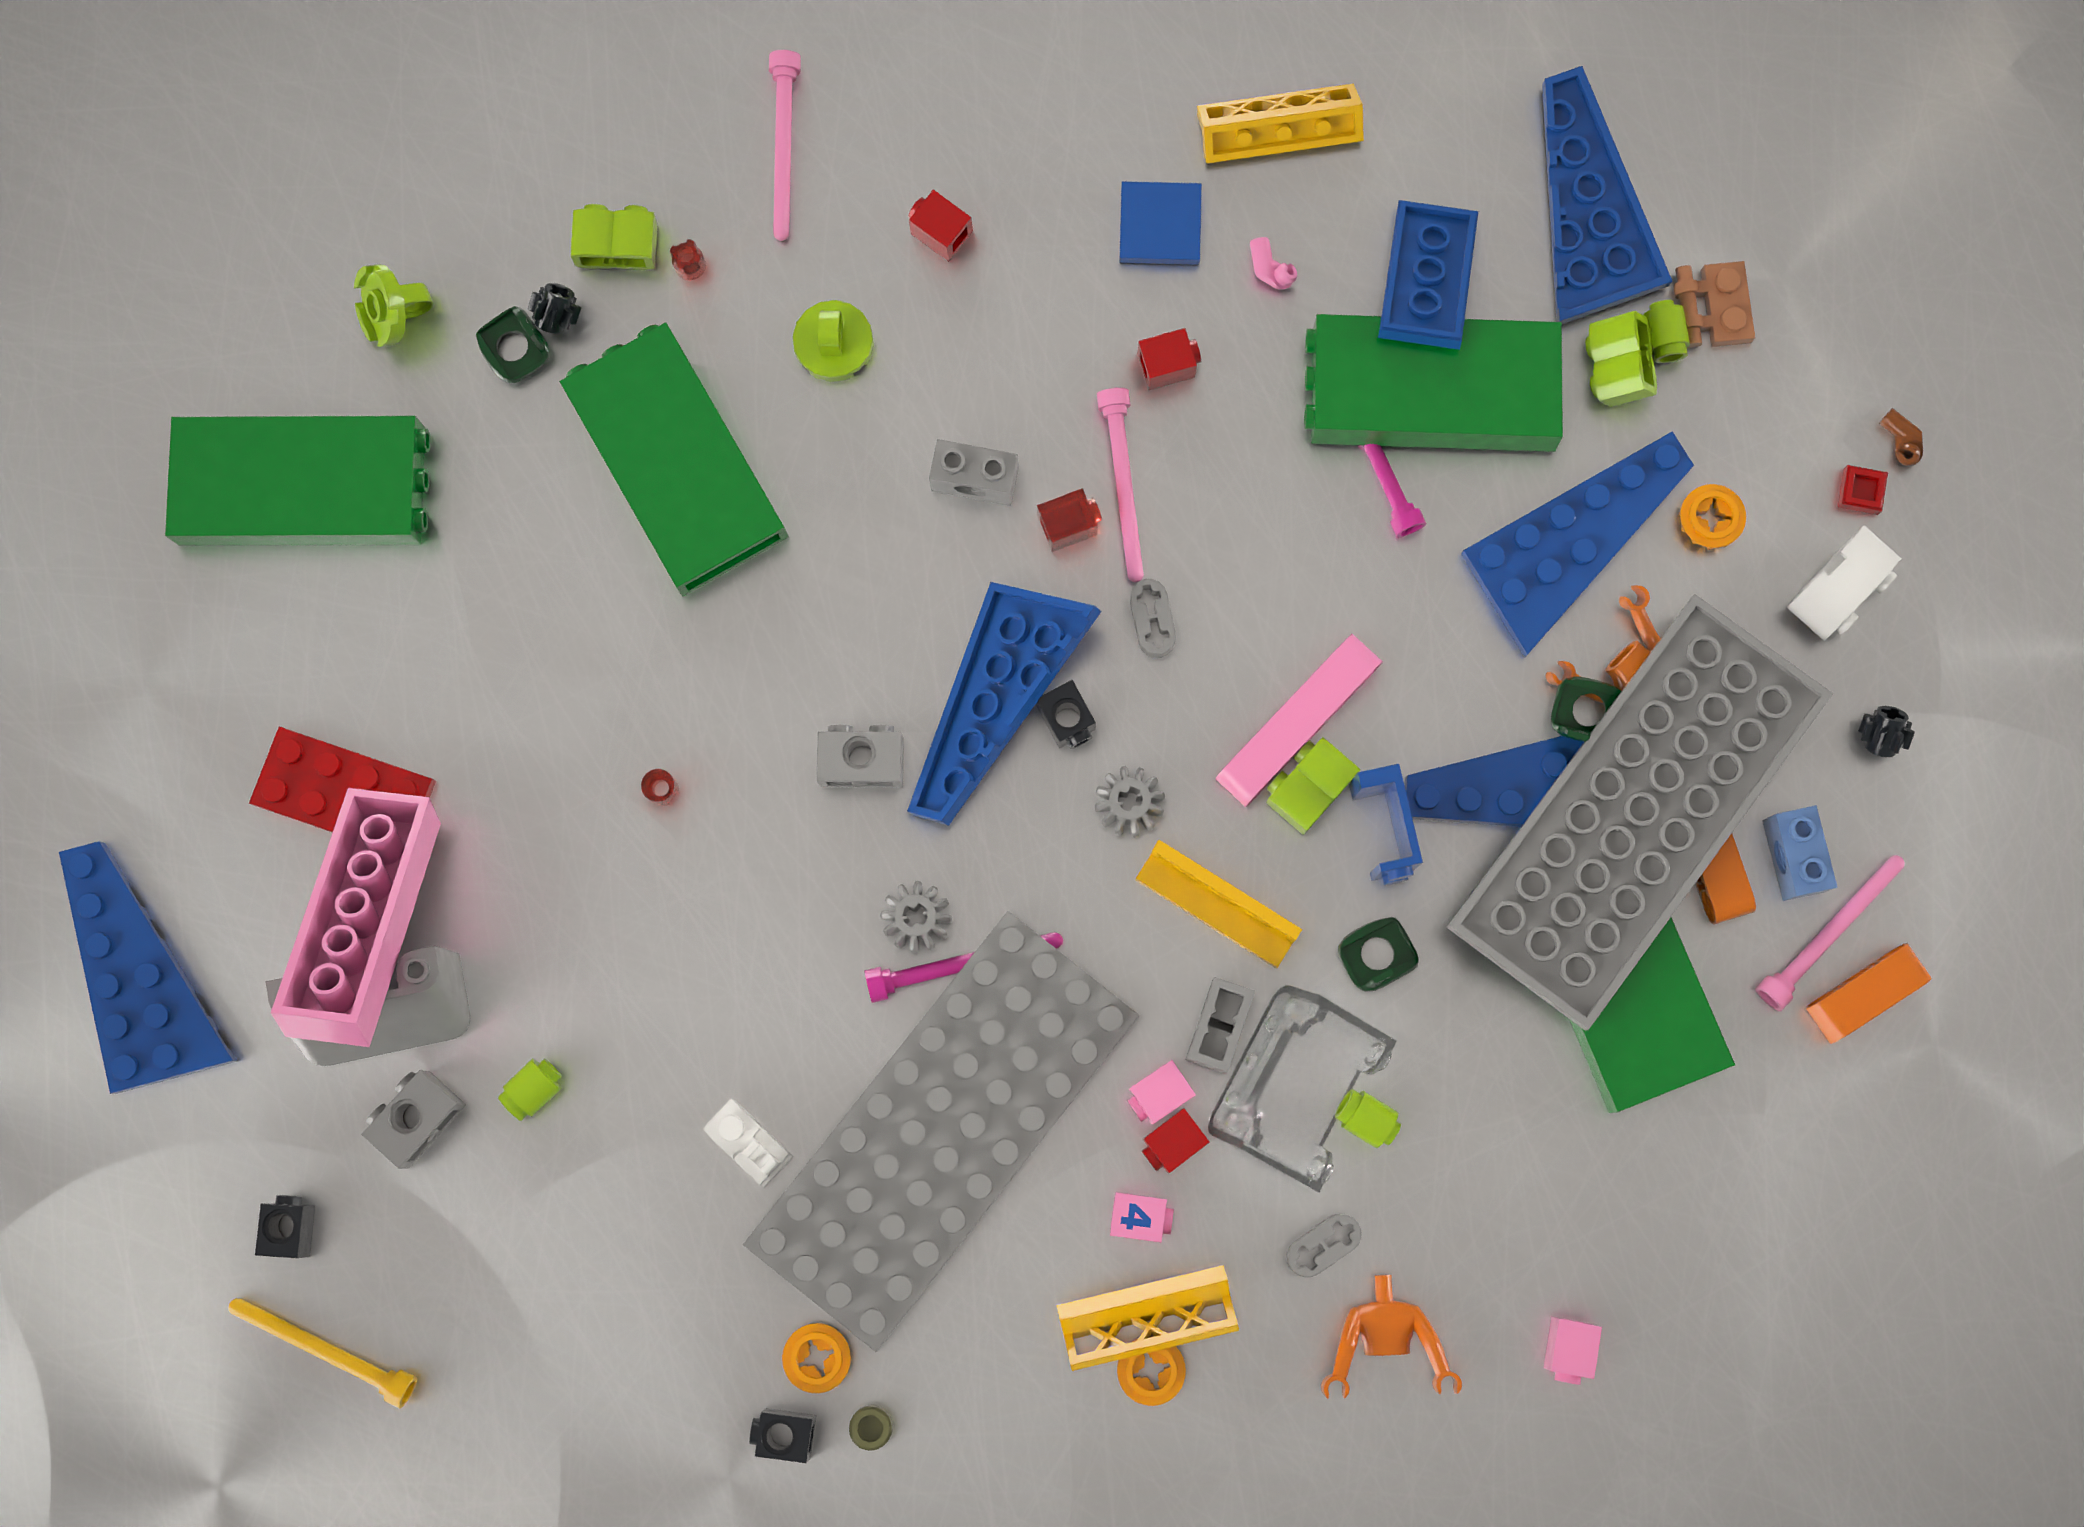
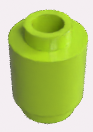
[1643,300,1690,363]
[498,1058,562,1121]
[1335,1089,1401,1148]

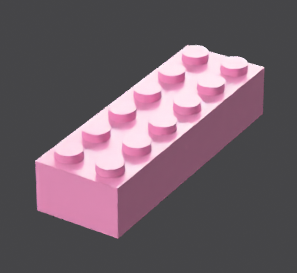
[271,788,441,1047]

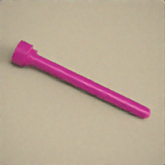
[1363,444,1427,538]
[864,932,1063,1003]

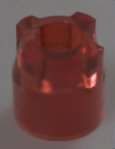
[670,239,706,280]
[641,769,679,806]

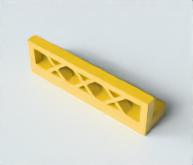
[1197,83,1364,164]
[1135,840,1302,969]
[1056,1265,1239,1371]

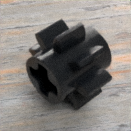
[527,283,582,334]
[1858,706,1915,757]

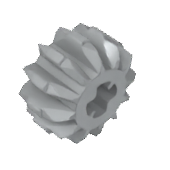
[1095,766,1165,837]
[880,881,952,953]

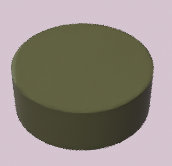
[849,1405,893,1451]

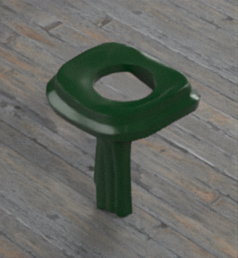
[476,306,549,383]
[1551,677,1622,742]
[1338,917,1419,992]

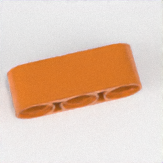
[1695,834,1756,925]
[1806,943,1932,1044]

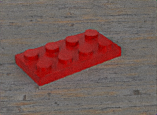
[249,726,436,833]

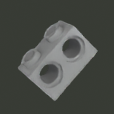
[1185,977,1255,1074]

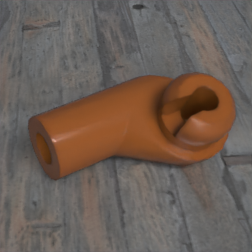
[1879,408,1923,466]

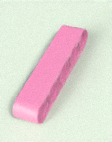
[1215,634,1383,807]

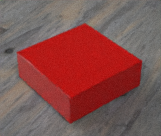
[1838,465,1888,515]

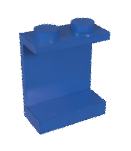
[1349,764,1423,885]

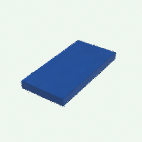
[1378,200,1479,350]

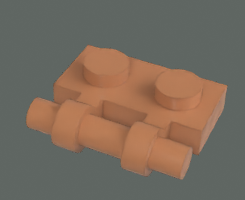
[1673,261,1755,348]

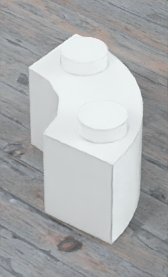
[1787,525,1902,641]

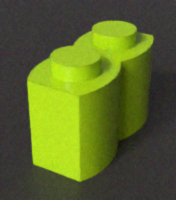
[571,204,657,270]
[1585,311,1657,407]
[1266,737,1361,835]

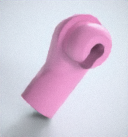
[1250,237,1297,289]

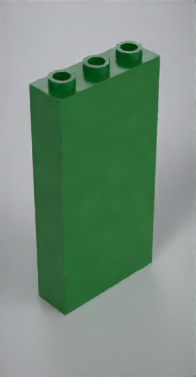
[1304,314,1563,452]
[559,322,789,597]
[165,416,431,546]
[1569,917,1735,1113]

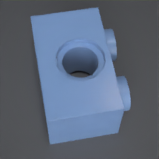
[1762,805,1838,901]

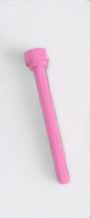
[769,50,801,241]
[1097,388,1144,582]
[1755,855,1905,1011]

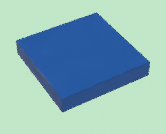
[1119,181,1202,265]

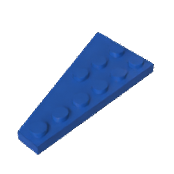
[1542,66,1672,324]
[1461,431,1694,657]
[907,582,1102,826]
[1405,736,1584,827]
[59,841,238,1094]

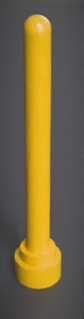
[228,1298,417,1409]

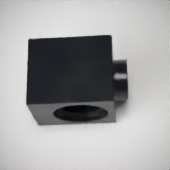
[1036,680,1096,749]
[255,1195,315,1258]
[749,1408,816,1463]

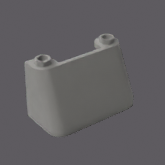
[265,945,470,1066]

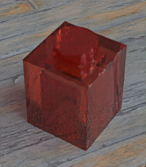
[1037,488,1102,552]

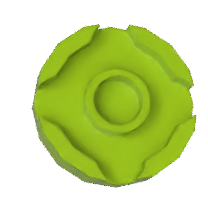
[354,264,434,347]
[792,300,874,382]

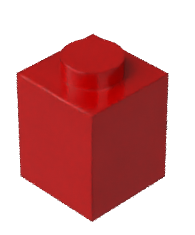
[908,189,973,262]
[1137,328,1201,390]
[1141,1108,1210,1173]

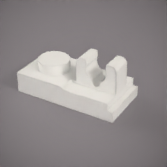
[702,1098,793,1188]

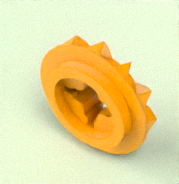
[1678,484,1746,550]
[782,1323,851,1393]
[1117,1336,1186,1406]

